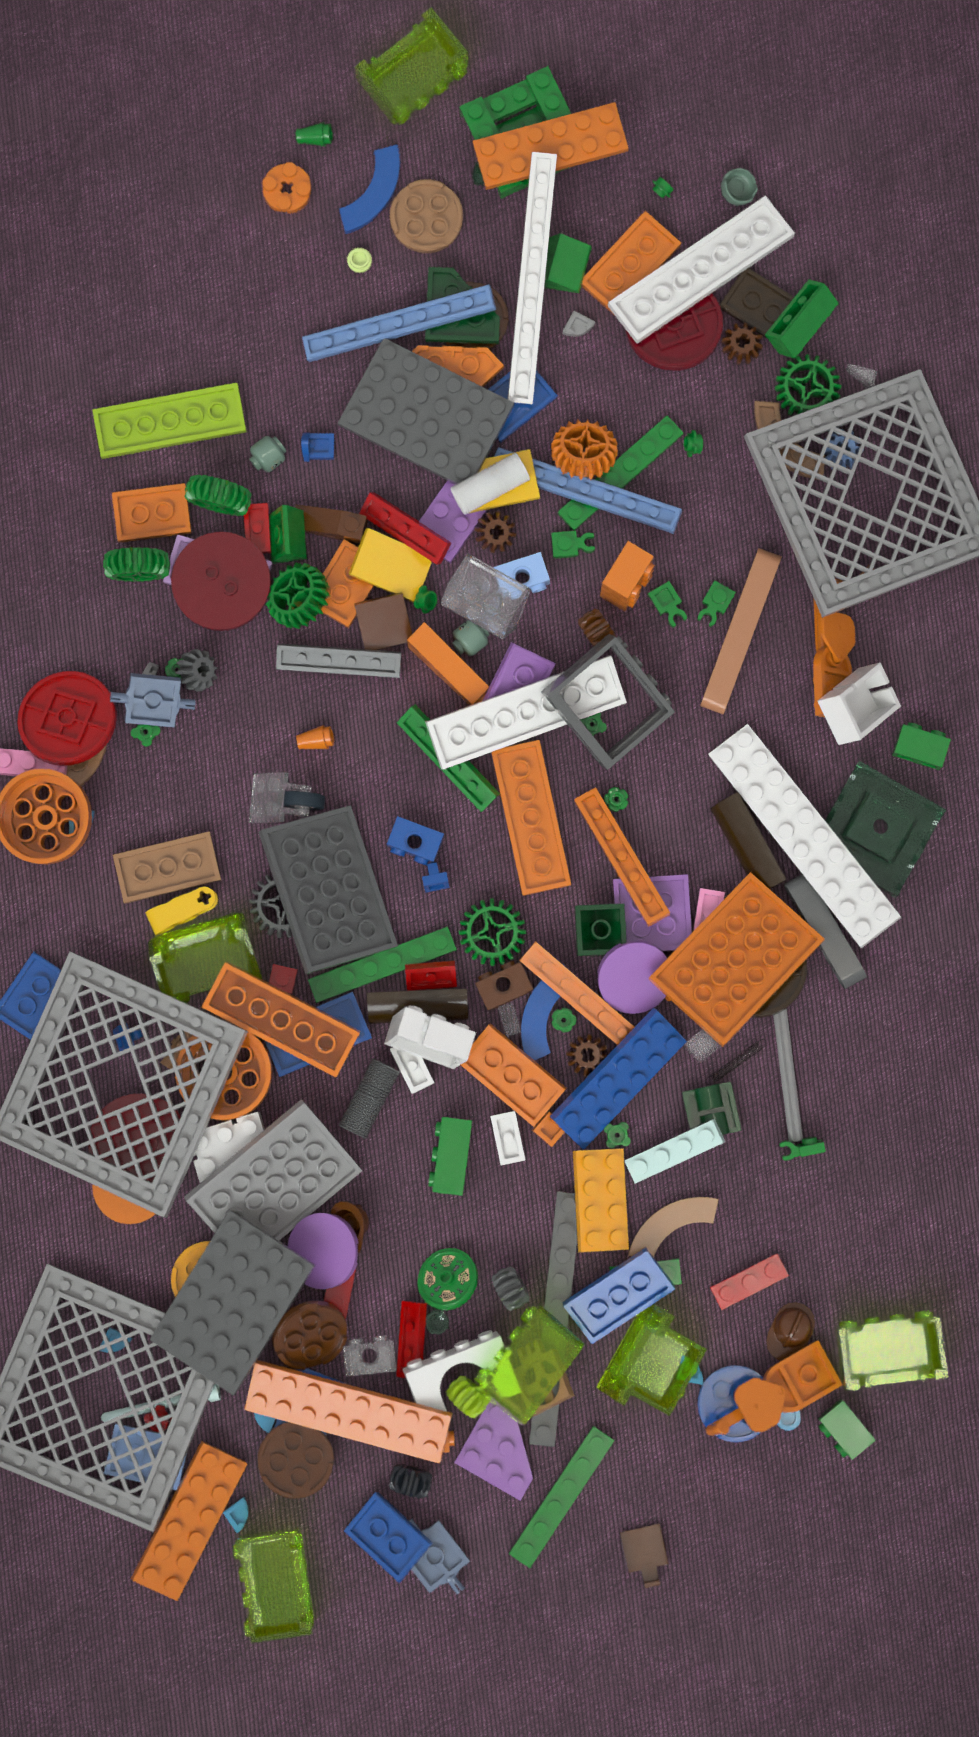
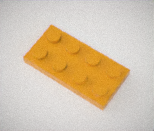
[573,1149,629,1252]

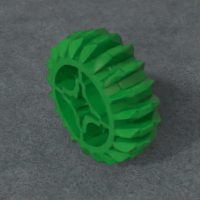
[774,354,841,416]
[185,475,252,516]
[103,547,170,582]
[266,562,330,629]
[459,898,526,966]

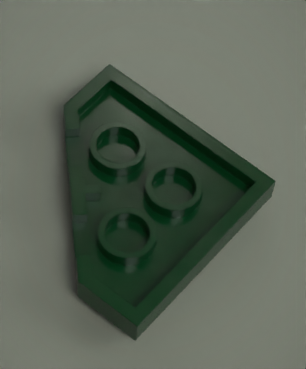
[425,267,500,344]

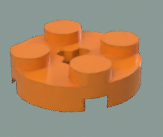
[262,162,311,213]

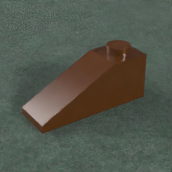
[295,504,368,545]

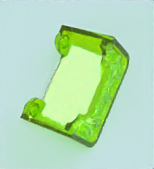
[148,913,263,1004]

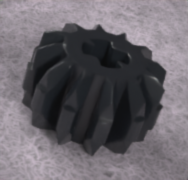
[389,1464,432,1498]

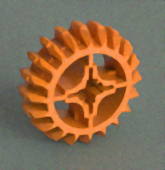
[551,419,618,480]

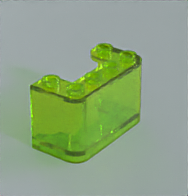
[354,7,468,125]
[835,1310,948,1391]
[233,1527,315,1643]

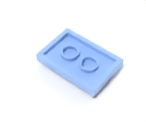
[104,1423,187,1490]

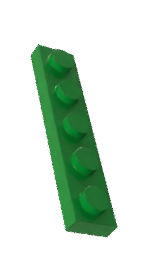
[397,704,500,812]

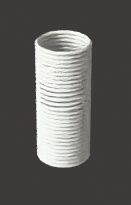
[451,452,530,515]

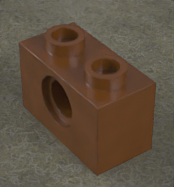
[475,961,533,1012]

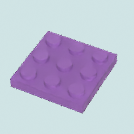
[613,874,692,952]

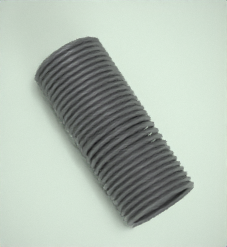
[339,1058,400,1139]

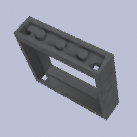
[541,634,675,770]

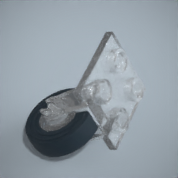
[249,772,325,823]

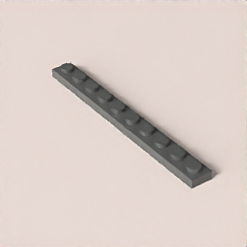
[529,1191,577,1447]

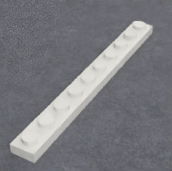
[508,152,557,404]

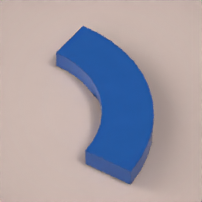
[339,145,400,234]
[521,964,565,1061]

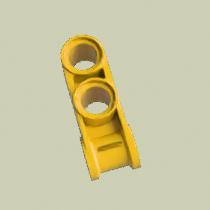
[145,887,218,936]

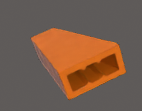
[407,622,489,706]

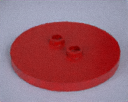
[17,671,117,766]

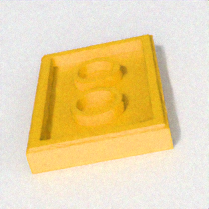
[469,449,540,513]
[349,528,432,603]

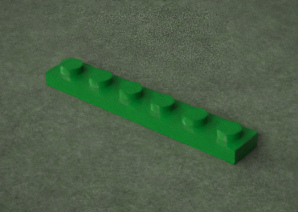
[557,415,684,531]
[308,927,457,1003]
[509,1426,615,1568]

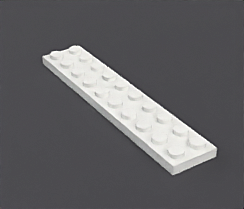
[708,724,901,948]

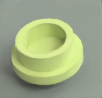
[347,248,372,273]

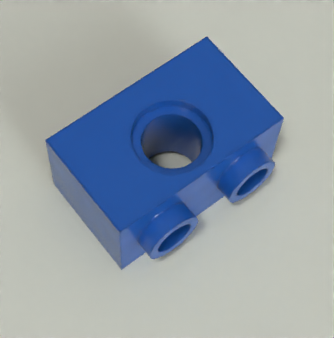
[387,816,444,866]

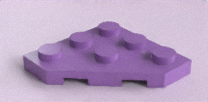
[454,1396,533,1501]

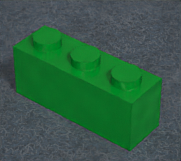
[765,279,838,359]
[428,1117,472,1196]

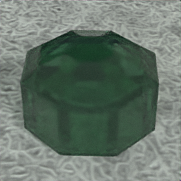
[472,161,484,186]
[425,1310,449,1335]

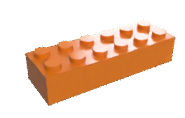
[202,961,360,1077]

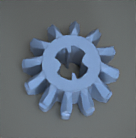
[824,429,864,472]

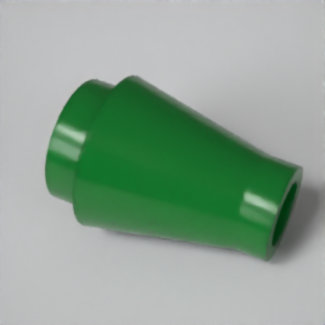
[296,122,333,147]

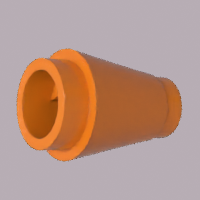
[296,725,334,750]

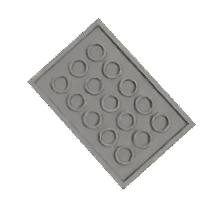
[184,1099,362,1241]

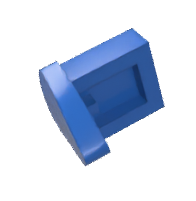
[301,432,334,462]

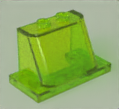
[596,1304,707,1416]

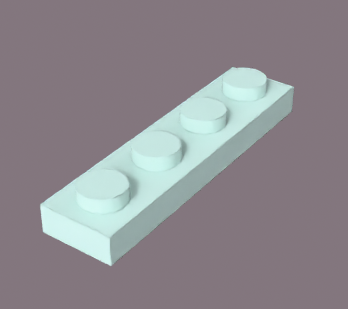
[625,1119,725,1183]

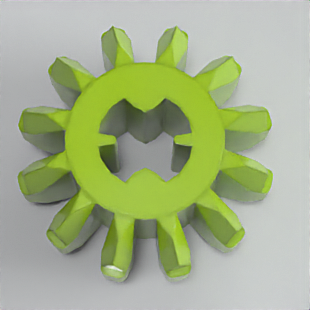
[446,1376,489,1418]

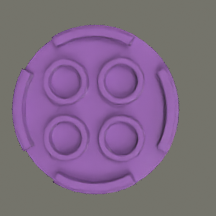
[597,940,667,1014]
[287,1213,358,1289]

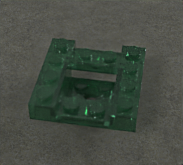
[825,761,946,898]

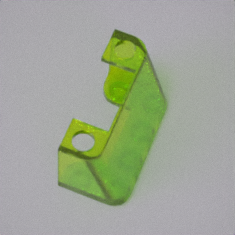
[473,1305,585,1425]

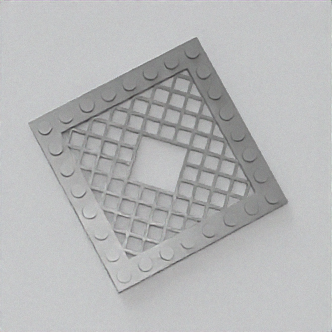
[744,369,979,618]
[0,952,248,1218]
[0,1264,215,1532]

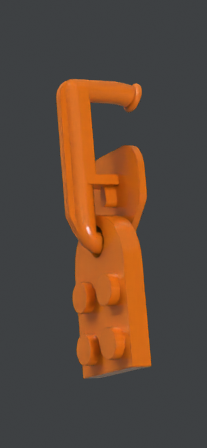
[813,578,855,718]
[705,1340,843,1436]

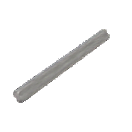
[773,1009,803,1142]

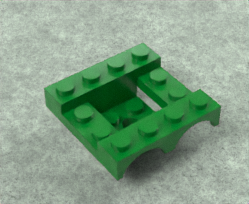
[459,66,571,199]

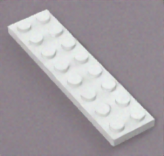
[608,196,795,343]
[425,655,627,769]

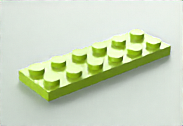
[92,383,247,459]

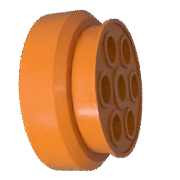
[0,769,92,865]
[175,1025,272,1120]

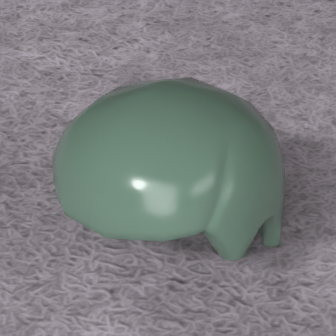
[721,168,758,206]

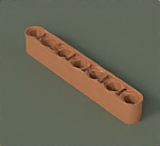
[700,548,782,714]

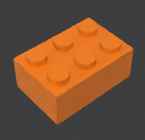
[600,541,655,612]

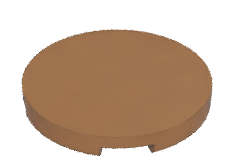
[390,179,463,253]

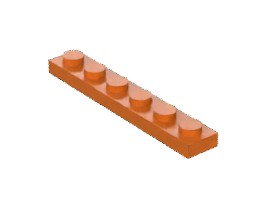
[574,787,670,927]
[519,941,634,1045]

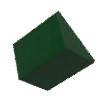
[574,904,627,957]

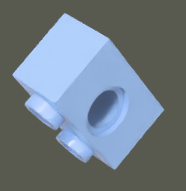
[493,552,550,601]

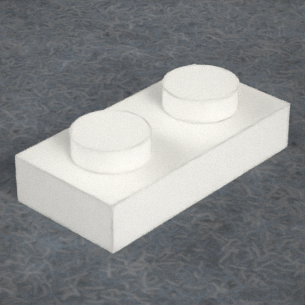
[390,1047,434,1094]
[491,1111,525,1165]

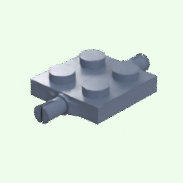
[110,673,195,727]
[409,1519,470,1595]

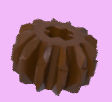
[721,322,763,365]
[474,511,516,553]
[578,609,616,647]
[566,1034,608,1077]

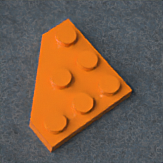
[412,345,504,387]

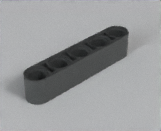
[783,874,867,990]

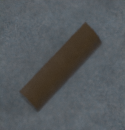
[710,792,786,889]
[367,989,468,1024]

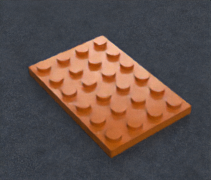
[649,872,825,1047]

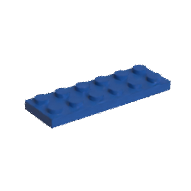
[549,1008,687,1150]

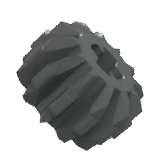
[176,649,219,692]
[492,1267,530,1311]

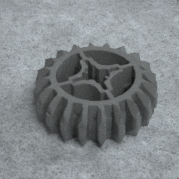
[249,875,292,939]

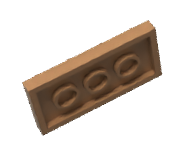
[113,831,222,904]

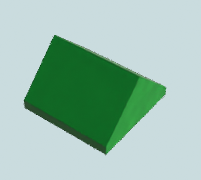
[544,233,592,293]
[269,505,307,564]

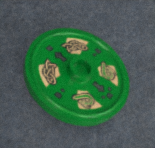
[417,1248,478,1310]

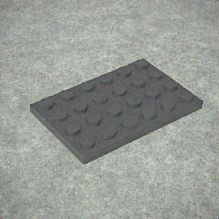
[338,339,515,484]
[258,805,398,974]
[150,1210,316,1395]

